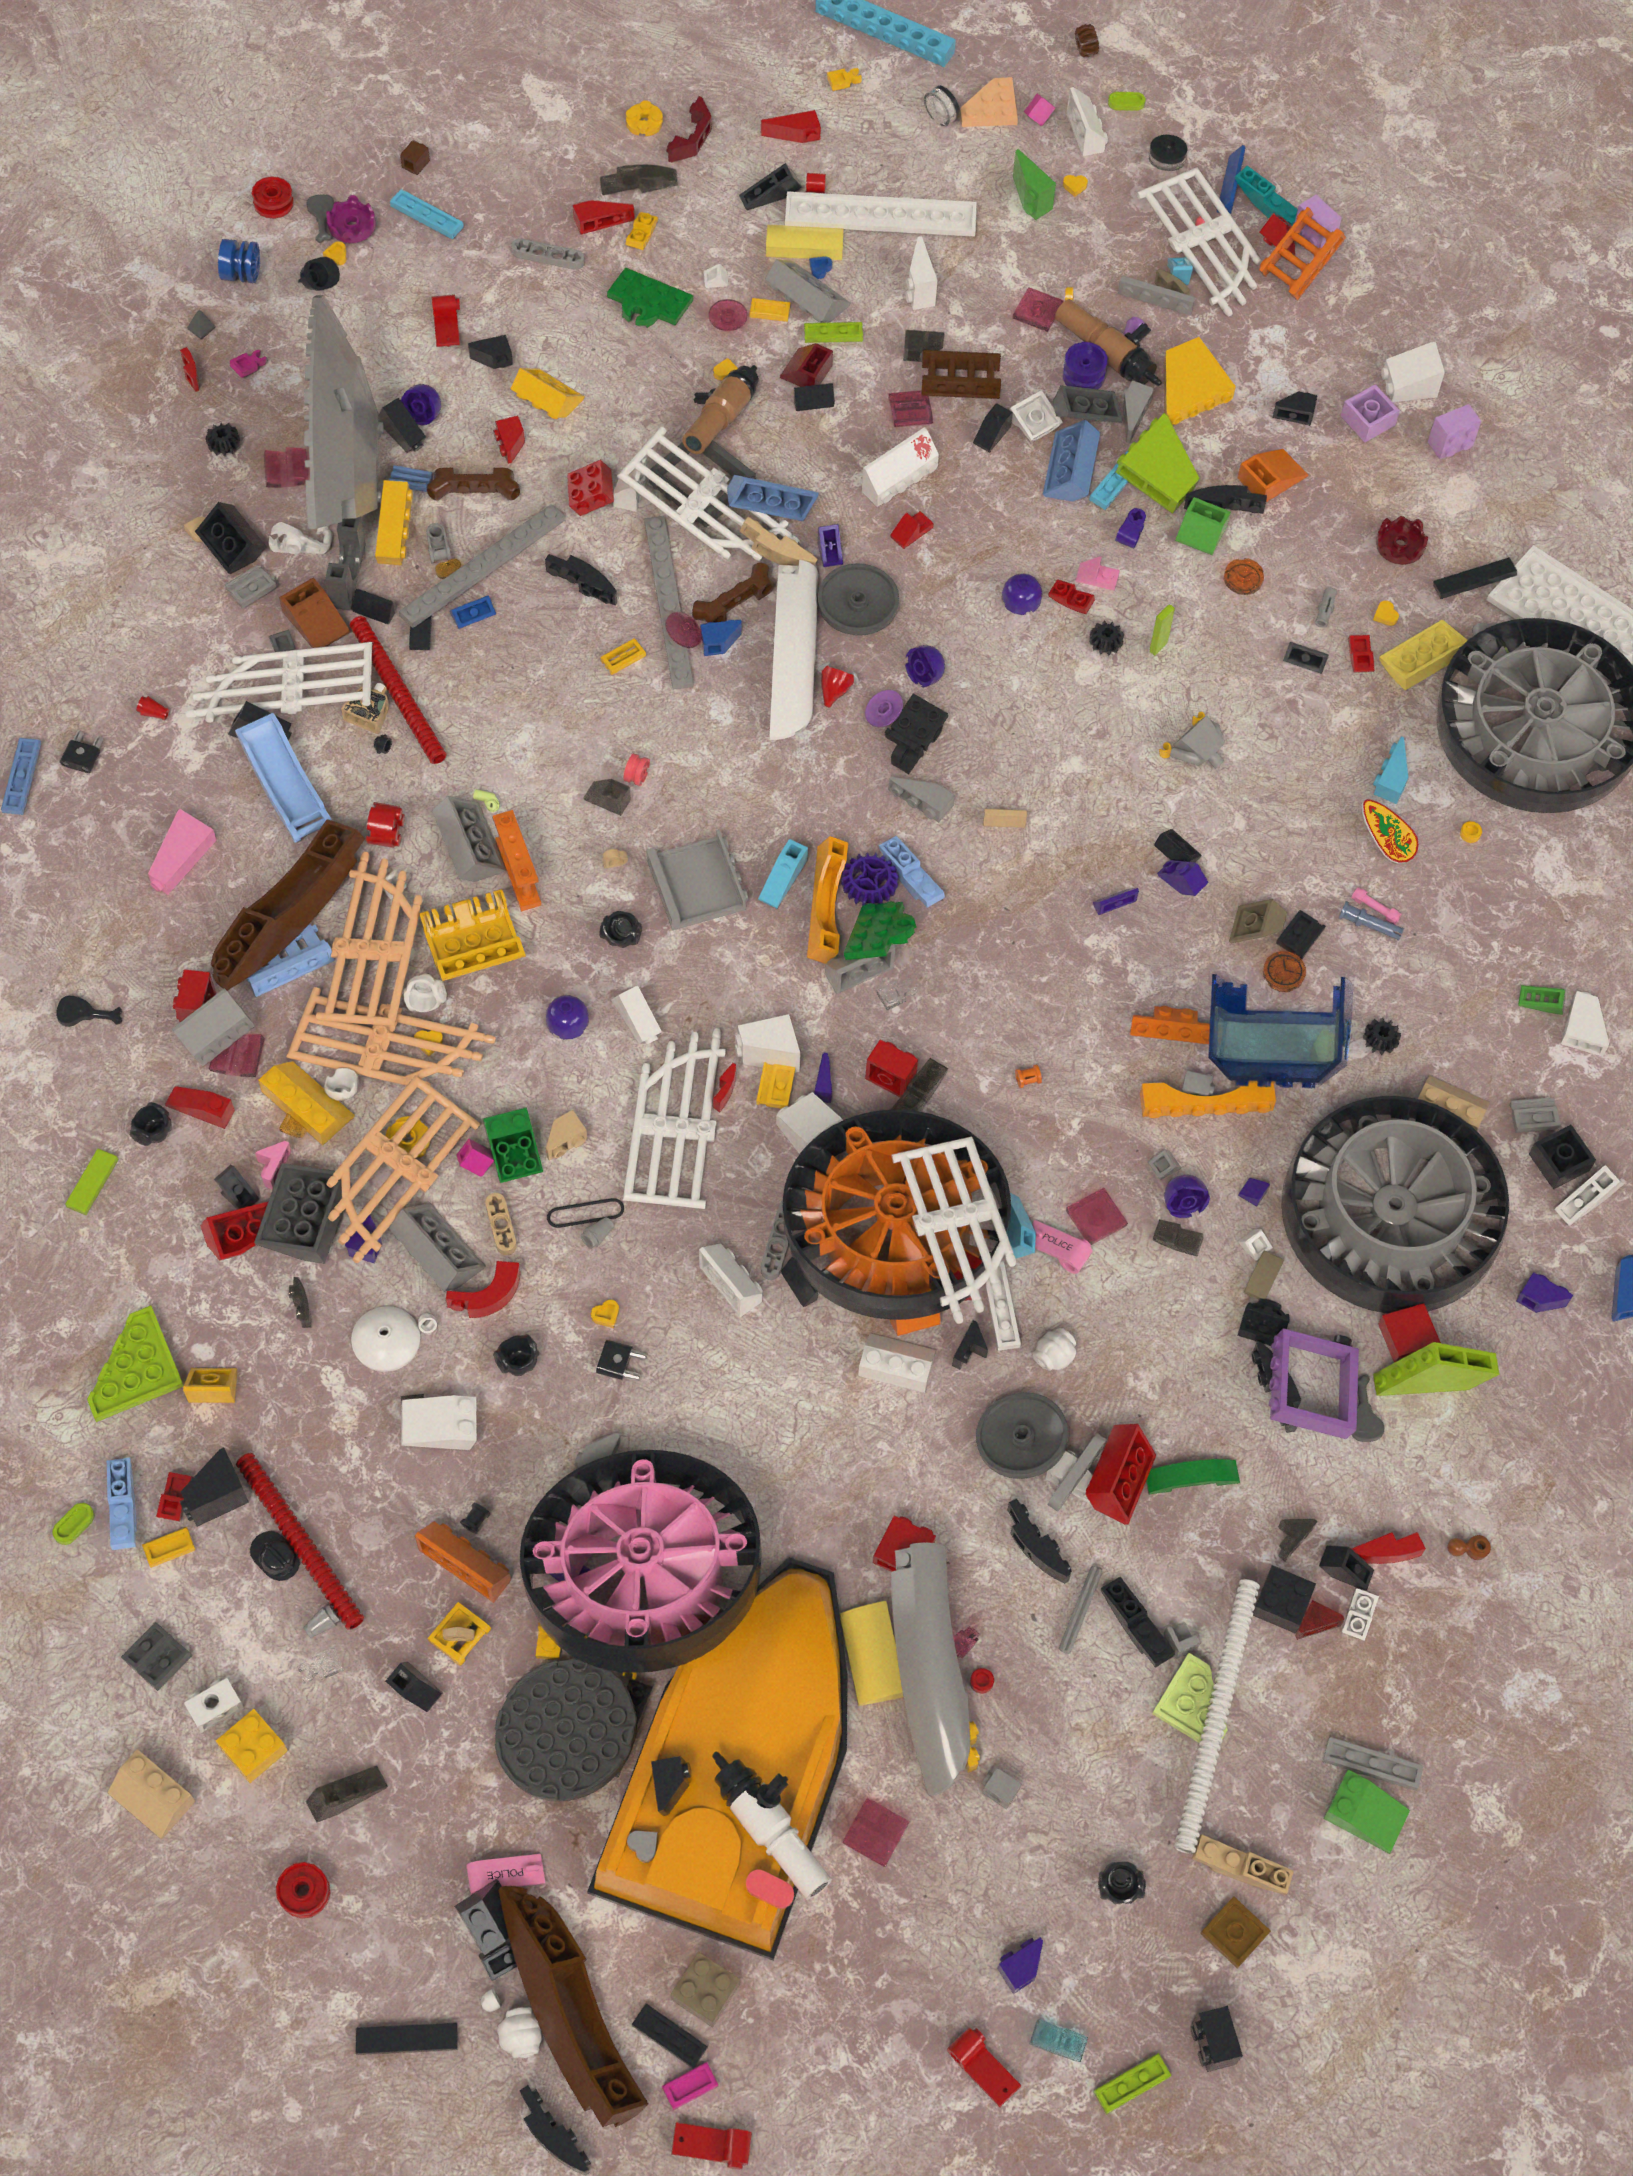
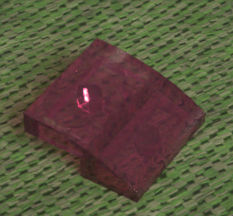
[888,390,933,427]
[264,447,308,488]
[209,1034,265,1077]
[842,1798,910,1867]

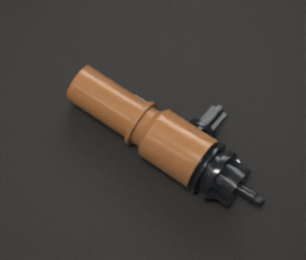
[1055,299,1162,386]
[682,365,759,454]

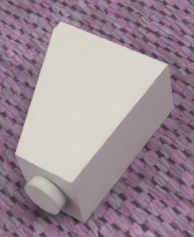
[611,985,662,1045]
[1561,991,1609,1057]

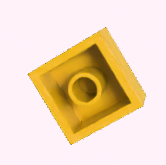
[216,1709,288,1783]

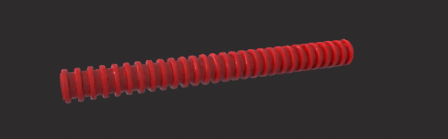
[349,616,447,764]
[236,1453,364,1630]

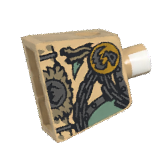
[341,683,389,734]

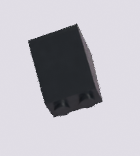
[180,1447,249,1527]

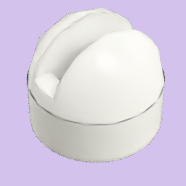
[418,1313,437,1333]
[481,1989,502,2012]

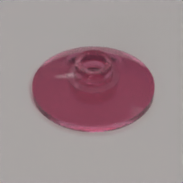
[709,299,747,331]
[665,612,701,648]

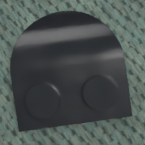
[1237,1299,1290,1346]

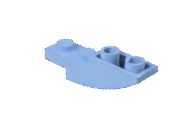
[879,836,945,908]
[107,1457,137,1550]

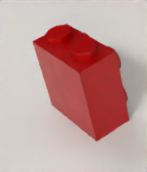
[567,459,614,516]
[1378,1304,1441,1363]
[872,1515,936,1572]

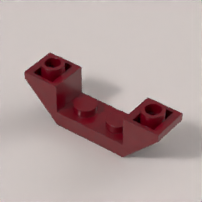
[666,96,712,163]

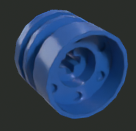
[218,239,260,283]

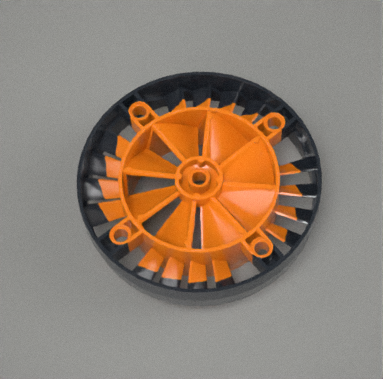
[783,1110,1011,1320]

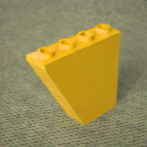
[1164,337,1236,425]

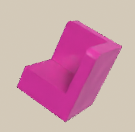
[1024,93,1055,126]
[456,1138,494,1177]

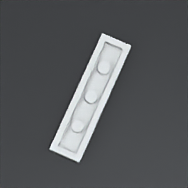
[984,1261,1021,1351]

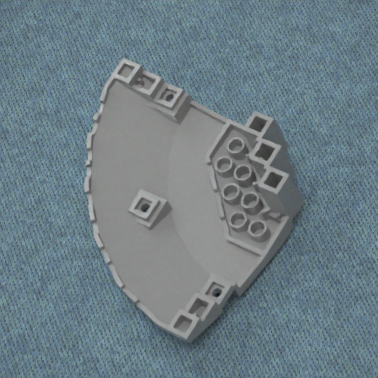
[304,295,384,529]

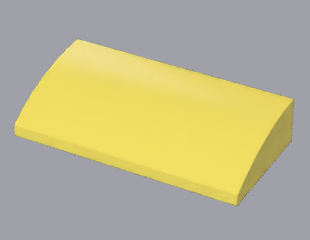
[766,225,843,260]
[1379,620,1468,691]
[839,1601,903,1706]

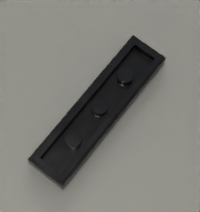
[1433,557,1517,599]
[356,2023,458,2055]

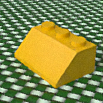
[511,368,585,419]

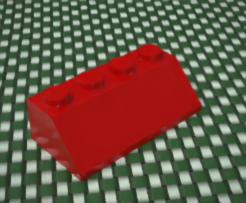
[1085,1423,1156,1525]

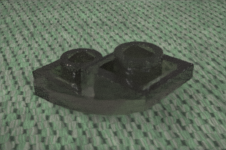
[289,1277,312,1328]

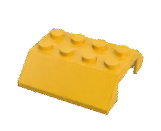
[419,889,526,981]

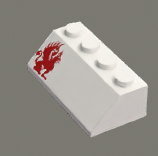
[862,427,939,507]

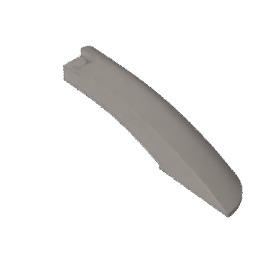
[891,1543,970,1796]

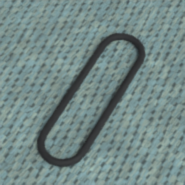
[547,1198,624,1228]

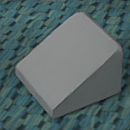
[1148,1149,1181,1180]

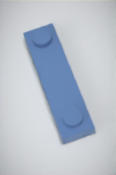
[1,738,41,815]

